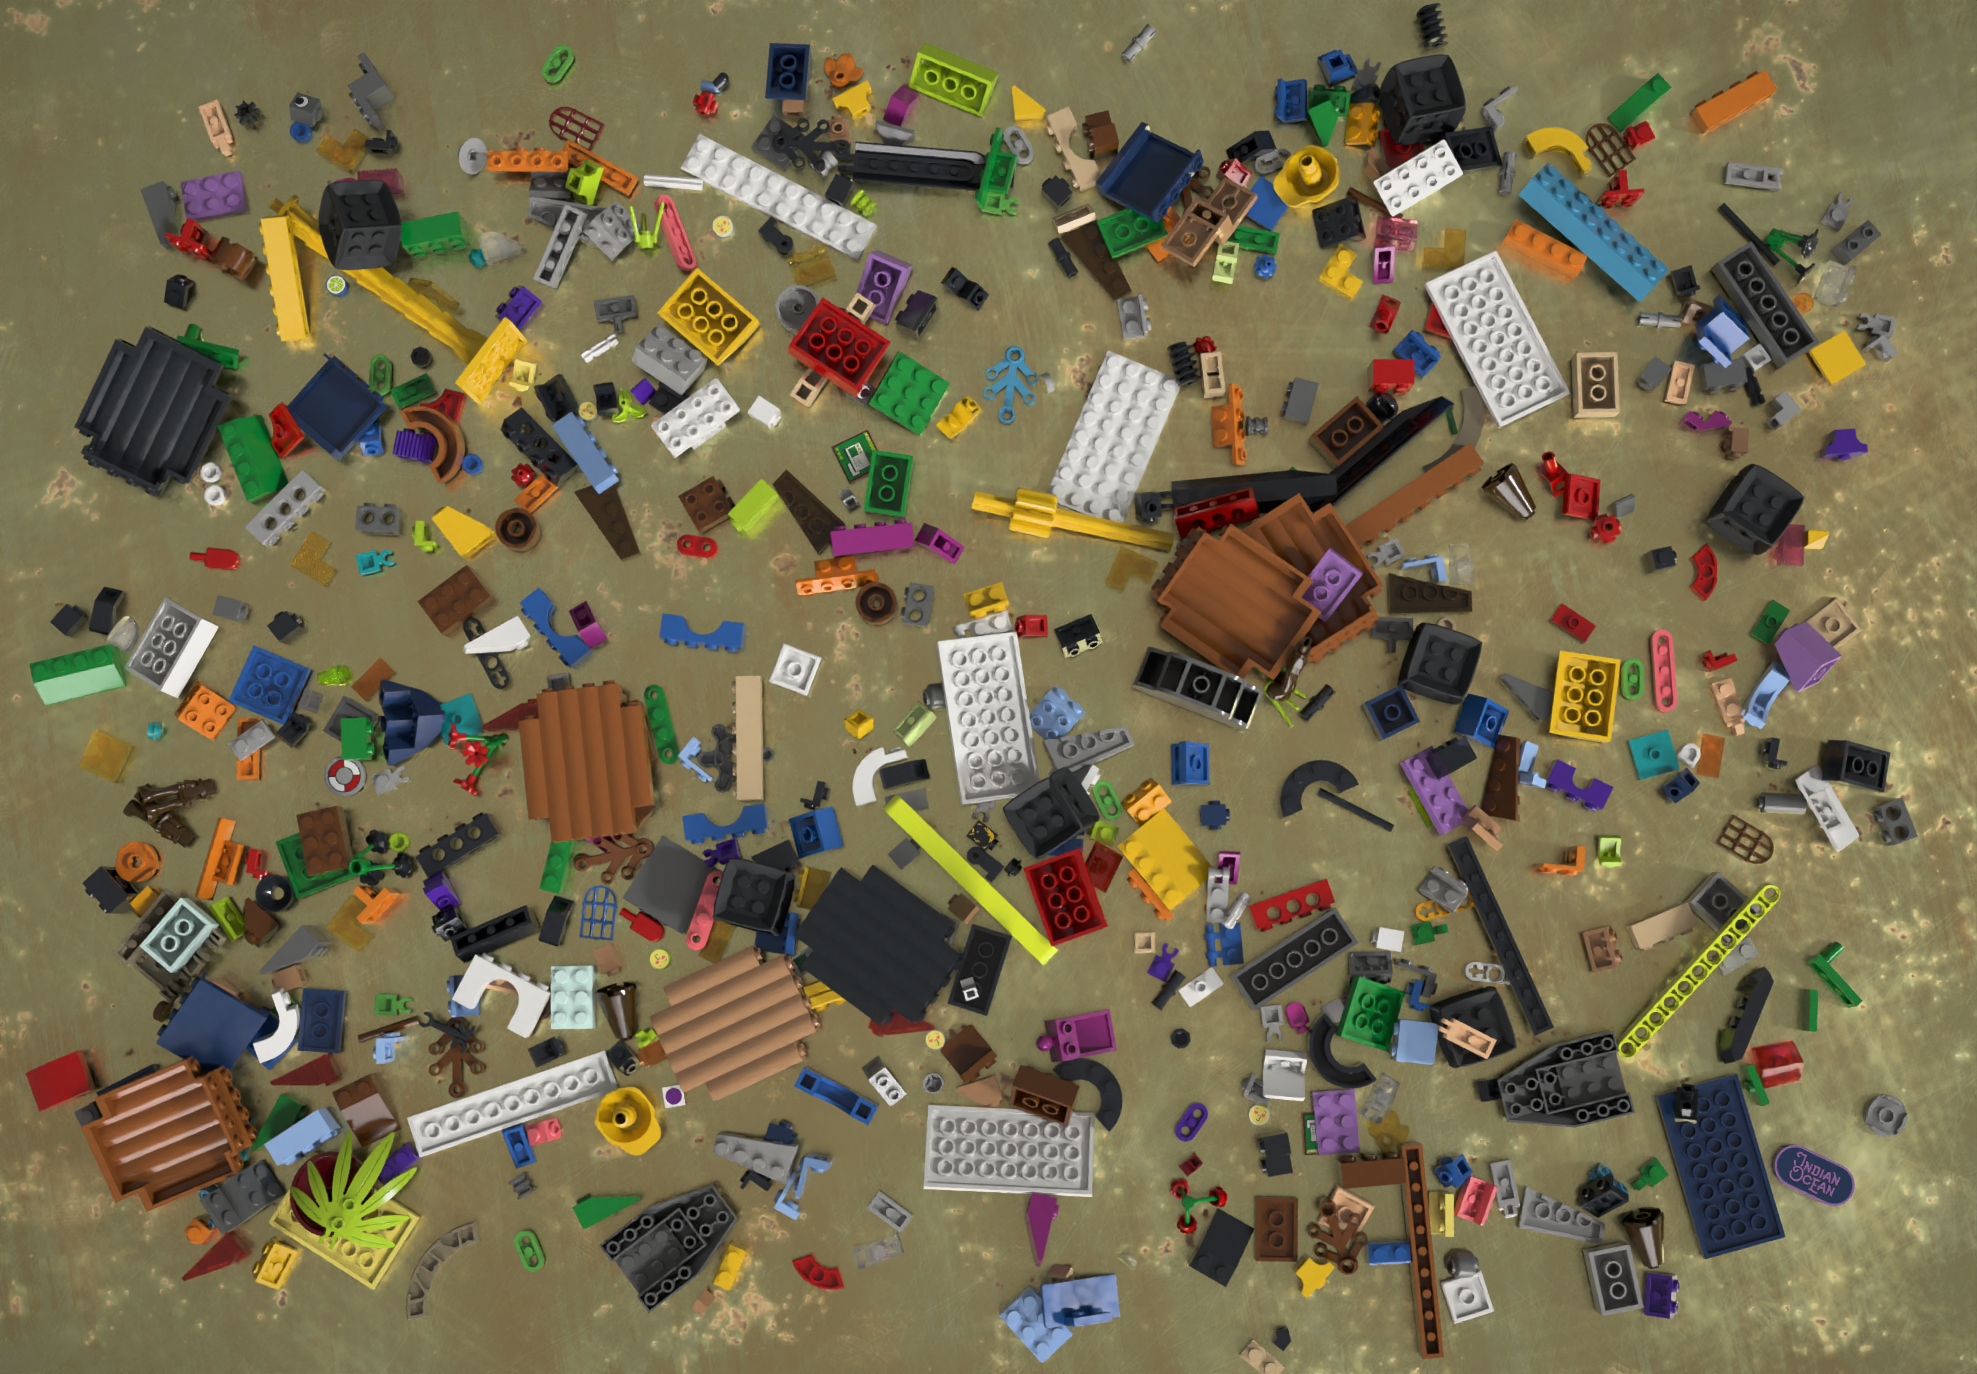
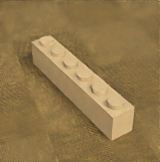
[732,676,763,801]

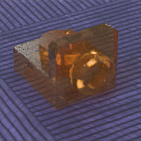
[637,1040,668,1069]

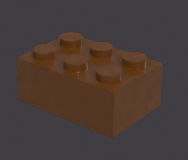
[1308,396,1384,470]
[417,565,496,636]
[296,806,353,876]
[1009,1065,1080,1127]
[1336,1151,1407,1189]

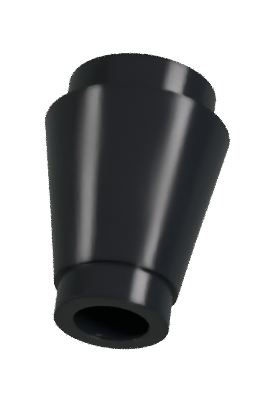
[1350,83,1381,104]

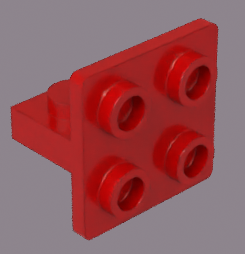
[1595,170,1645,209]
[164,218,212,259]

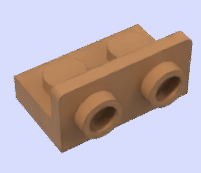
[1461,805,1503,852]
[1582,925,1623,973]

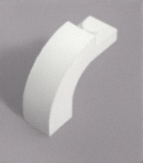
[853,747,908,806]
[253,987,300,1063]

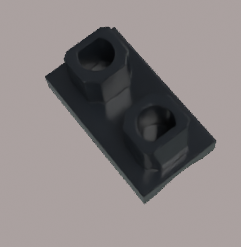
[1675,1084,1698,1124]

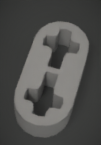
[1254,149,1291,176]

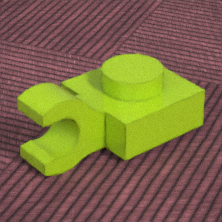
[635,1028,658,1048]

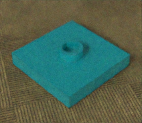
[440,693,486,746]
[1627,730,1680,780]

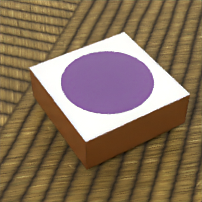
[662,1085,686,1108]

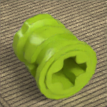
[850,189,877,216]

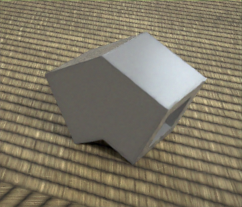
[838,487,859,511]
[960,977,979,1001]

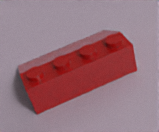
[788,297,891,397]
[1023,848,1108,947]

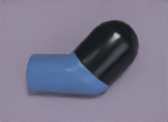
[701,72,729,93]

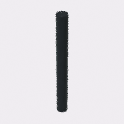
[1718,203,1781,266]
[1317,787,1394,832]

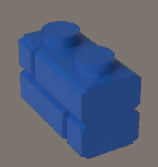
[1365,1239,1411,1265]

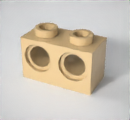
[1199,352,1225,399]

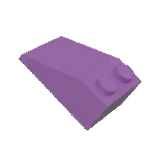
[855,249,913,324]

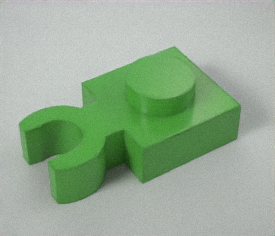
[982,191,1018,215]
[374,994,412,1016]

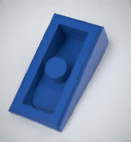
[502,1123,536,1169]

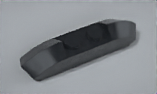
[1721,966,1774,1064]

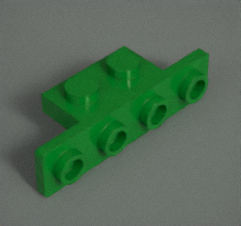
[975,127,1018,209]

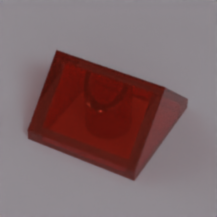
[1085,841,1123,893]
[1751,1040,1804,1089]

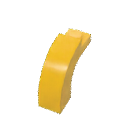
[1522,127,1591,178]

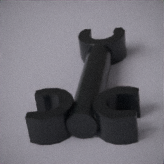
[419,1012,477,1053]

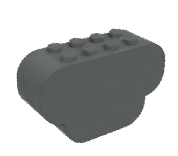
[1132,647,1263,731]

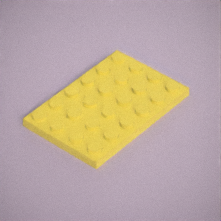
[268,1150,420,1290]

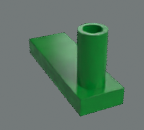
[177,324,239,369]
[1806,941,1862,1008]

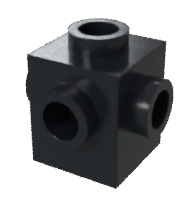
[431,905,467,942]

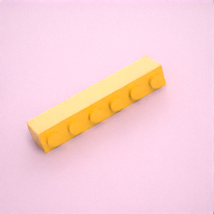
[259,215,310,341]

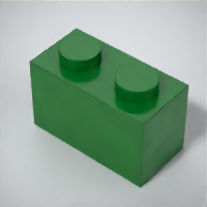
[341,717,375,761]

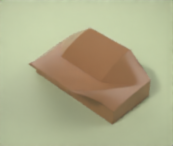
[1364,147,1391,181]

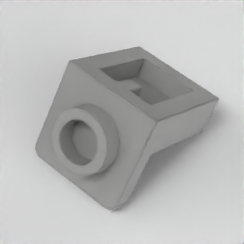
[1862,334,1899,362]

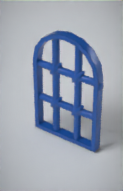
[579,885,617,941]

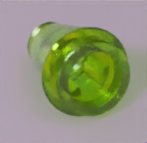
[317,664,350,685]

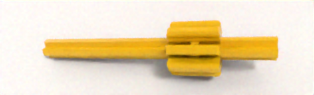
[971,487,1174,551]

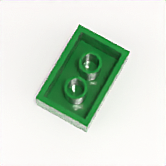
[401,211,471,259]
[864,450,914,518]

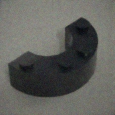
[1278,760,1359,819]
[1306,1012,1377,1089]
[1052,1057,1123,1132]

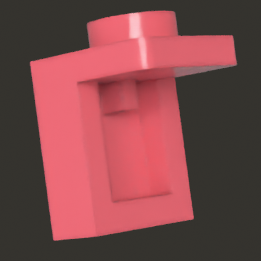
[525,1118,562,1146]

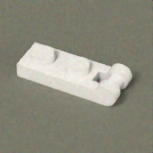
[952,610,1013,639]

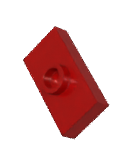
[1549,603,1596,643]

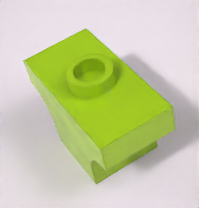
[565,159,604,205]

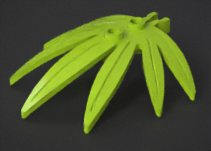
[290,1130,417,1250]

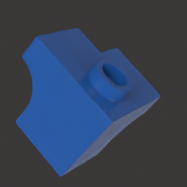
[1317,49,1358,85]

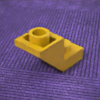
[936,396,982,439]

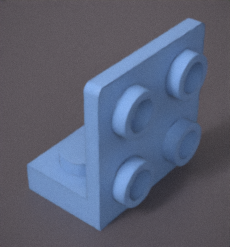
[793,1153,832,1199]

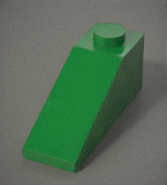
[1607,73,1672,133]
[250,1092,308,1151]
[572,1194,642,1230]

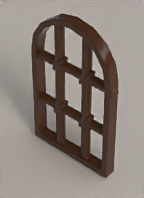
[1585,123,1636,178]
[1716,814,1774,864]

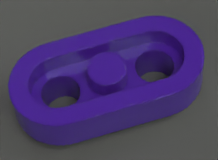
[1175,1103,1208,1142]

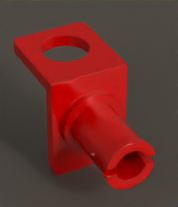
[1370,294,1401,333]
[1537,451,1568,498]

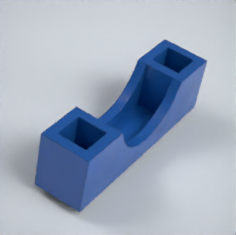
[520,587,593,668]
[659,613,746,652]
[682,803,769,844]
[794,1066,879,1125]

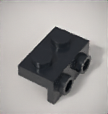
[534,374,580,422]

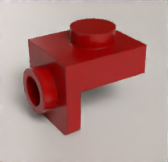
[245,848,272,879]

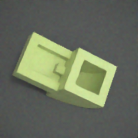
[1212,241,1239,284]

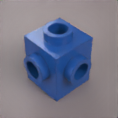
[1434,1154,1473,1188]

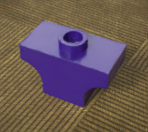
[1820,429,1868,460]
[423,871,461,911]

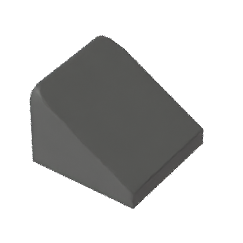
[1610,494,1635,518]

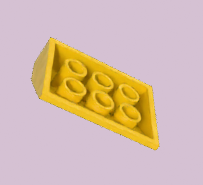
[657,268,760,366]
[1549,651,1621,743]
[1117,808,1212,911]

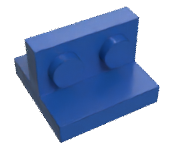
[1171,741,1210,785]

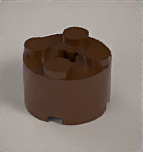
[209,236,258,281]
[495,508,541,552]
[855,582,897,625]

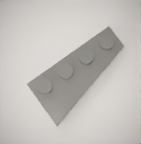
[528,197,606,246]
[1043,726,1135,773]
[712,1132,799,1184]
[1518,1186,1605,1244]

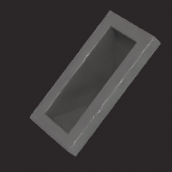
[875,120,916,145]

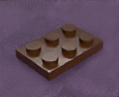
[1255,1197,1298,1262]

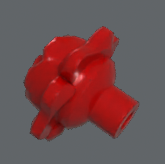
[1192,336,1217,355]
[511,463,535,487]

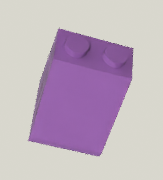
[1775,621,1842,693]

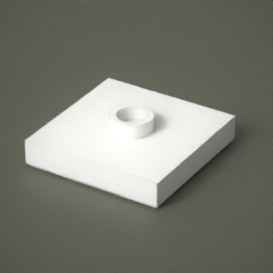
[769,643,822,696]
[1440,1270,1494,1324]

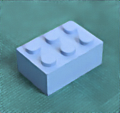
[264,1107,342,1166]
[999,1284,1073,1363]

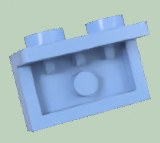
[373,1032,406,1064]

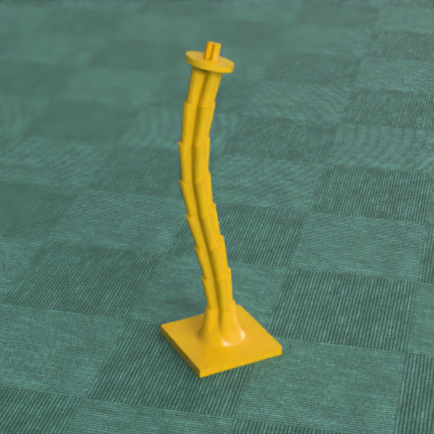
[269,195,527,405]

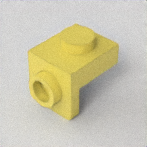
[509,358,537,391]

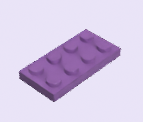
[1400,746,1469,836]

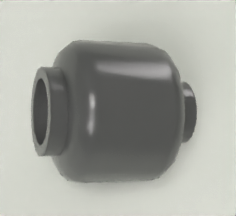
[923,682,946,710]
[1446,1250,1479,1279]

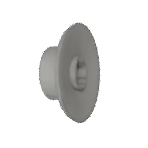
[457,138,487,174]

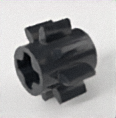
[234,100,261,127]

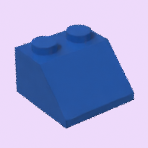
[1454,693,1509,749]
[789,807,843,859]

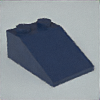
[765,43,812,100]

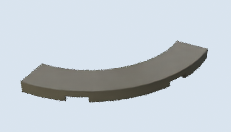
[1422,385,1485,473]
[406,1221,480,1321]

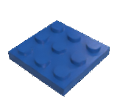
[228,645,311,725]

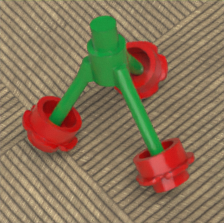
[1170,1179,1228,1234]

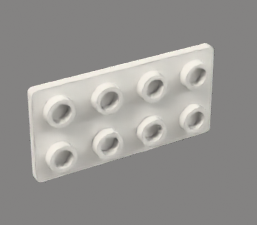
[1373,139,1463,216]
[651,378,740,457]
[1795,765,1859,852]

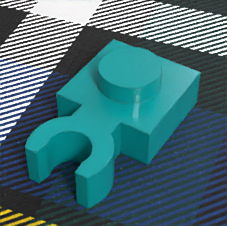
[355,550,395,576]

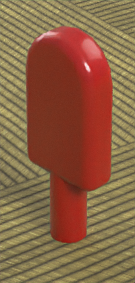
[189,547,240,570]
[619,907,665,942]

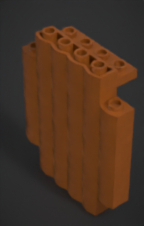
[1241,493,1383,663]
[1150,524,1322,680]
[519,680,655,843]
[81,1056,258,1212]

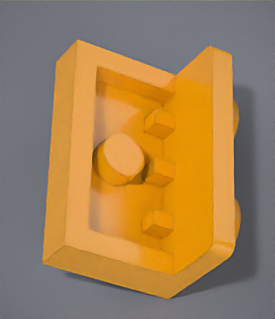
[1345,103,1380,148]
[1120,778,1172,827]

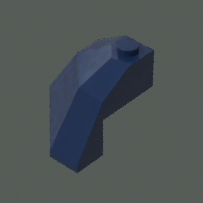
[379,679,446,766]

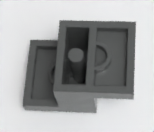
[348,52,395,131]
[200,1160,285,1235]

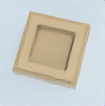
[1134,932,1155,953]

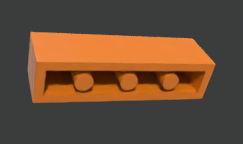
[1691,70,1777,135]
[1502,219,1588,280]

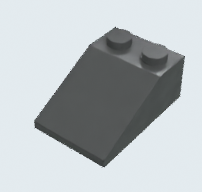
[259,925,330,975]

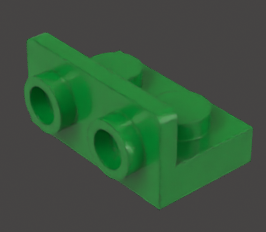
[1307,84,1350,117]

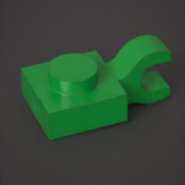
[1410,921,1449,946]
[1630,1157,1669,1191]

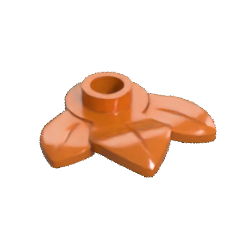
[824,53,863,89]

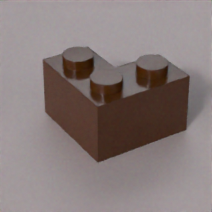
[1082,110,1119,160]

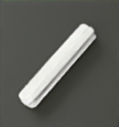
[643,174,703,190]

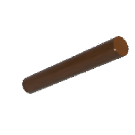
[1346,187,1403,222]
[358,1015,420,1043]

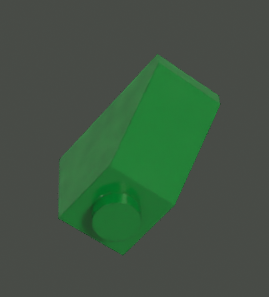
[1307,99,1340,147]

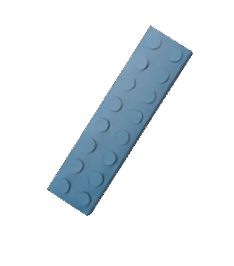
[1518,163,1669,302]

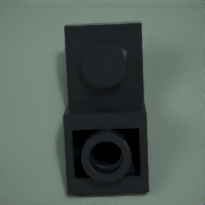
[941,267,989,311]
[89,587,125,635]
[879,759,930,790]
[539,896,574,947]

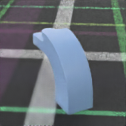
[1741,661,1790,729]

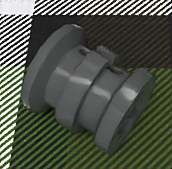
[1245,416,1268,436]
[508,1172,536,1200]

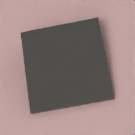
[623,836,722,934]

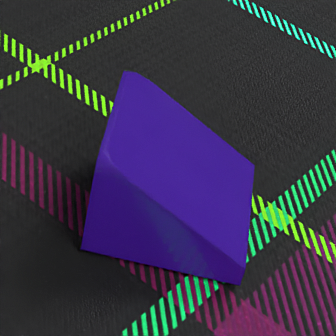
[630,378,656,405]

